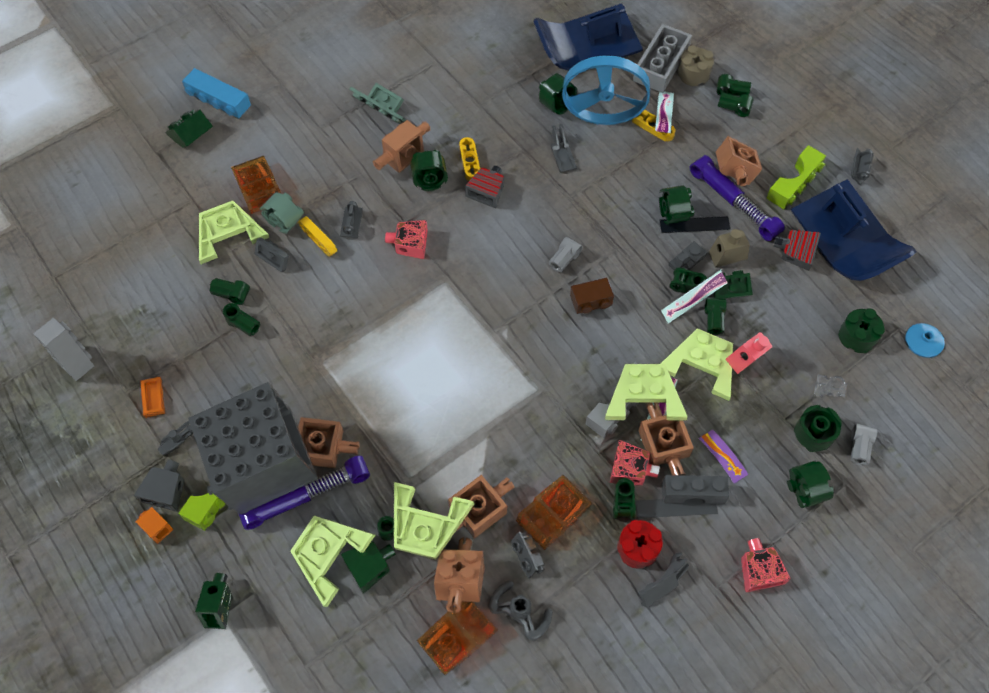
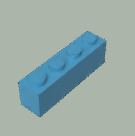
[182,68,251,118]

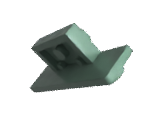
[349,83,406,124]

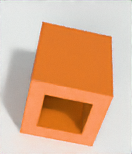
[135,507,174,544]

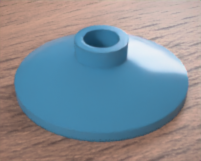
[905,323,945,358]

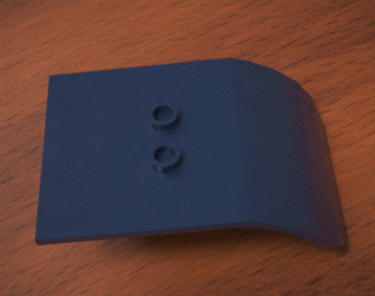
[533,3,643,71]
[791,179,917,281]

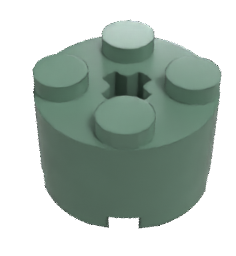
[260,192,304,234]

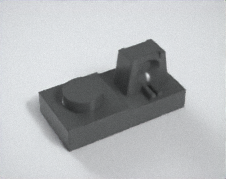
[254,237,289,272]
[668,241,707,276]

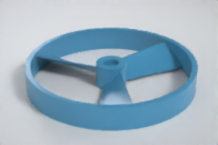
[562,56,650,125]

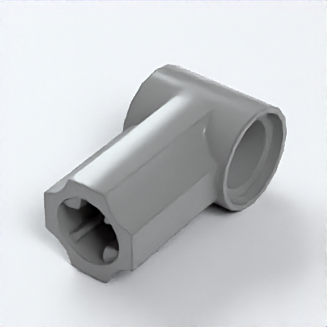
[549,237,583,273]
[850,423,877,466]

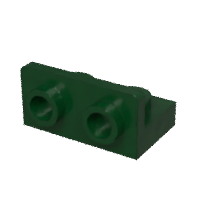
[714,270,753,299]

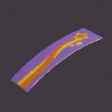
[698,430,748,484]

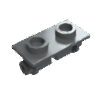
[851,148,874,185]
[340,201,363,238]
[511,531,545,578]

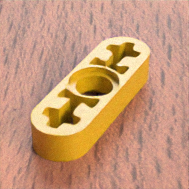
[631,110,676,141]
[459,137,480,181]
[298,216,337,257]

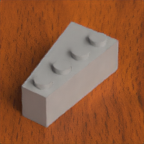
[33,317,94,381]

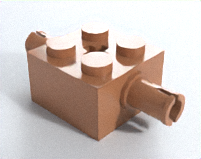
[373,120,431,173]
[716,136,762,186]
[639,403,694,475]
[298,417,360,468]
[448,475,515,539]
[434,537,485,613]

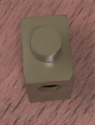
[709,229,750,268]

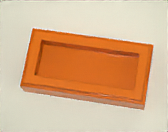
[140,377,165,418]

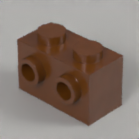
[570,277,614,314]

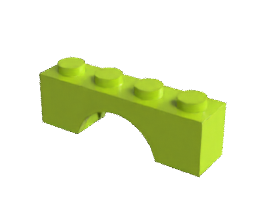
[766,145,826,210]
[178,493,226,531]

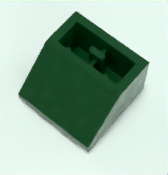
[165,109,213,148]

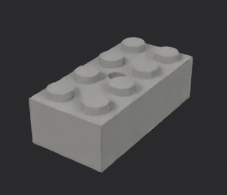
[633,24,692,93]

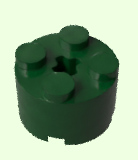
[539,73,577,114]
[410,150,448,191]
[659,185,694,224]
[839,308,885,353]
[794,405,842,452]
[787,460,834,508]

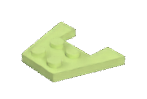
[199,201,269,264]
[661,328,733,401]
[605,364,688,420]
[394,482,475,560]
[290,516,375,607]

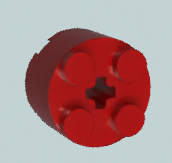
[617,520,663,569]

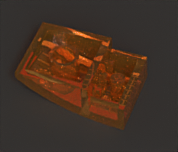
[231,155,281,214]
[516,475,592,550]
[417,601,498,675]

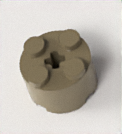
[677,45,714,86]

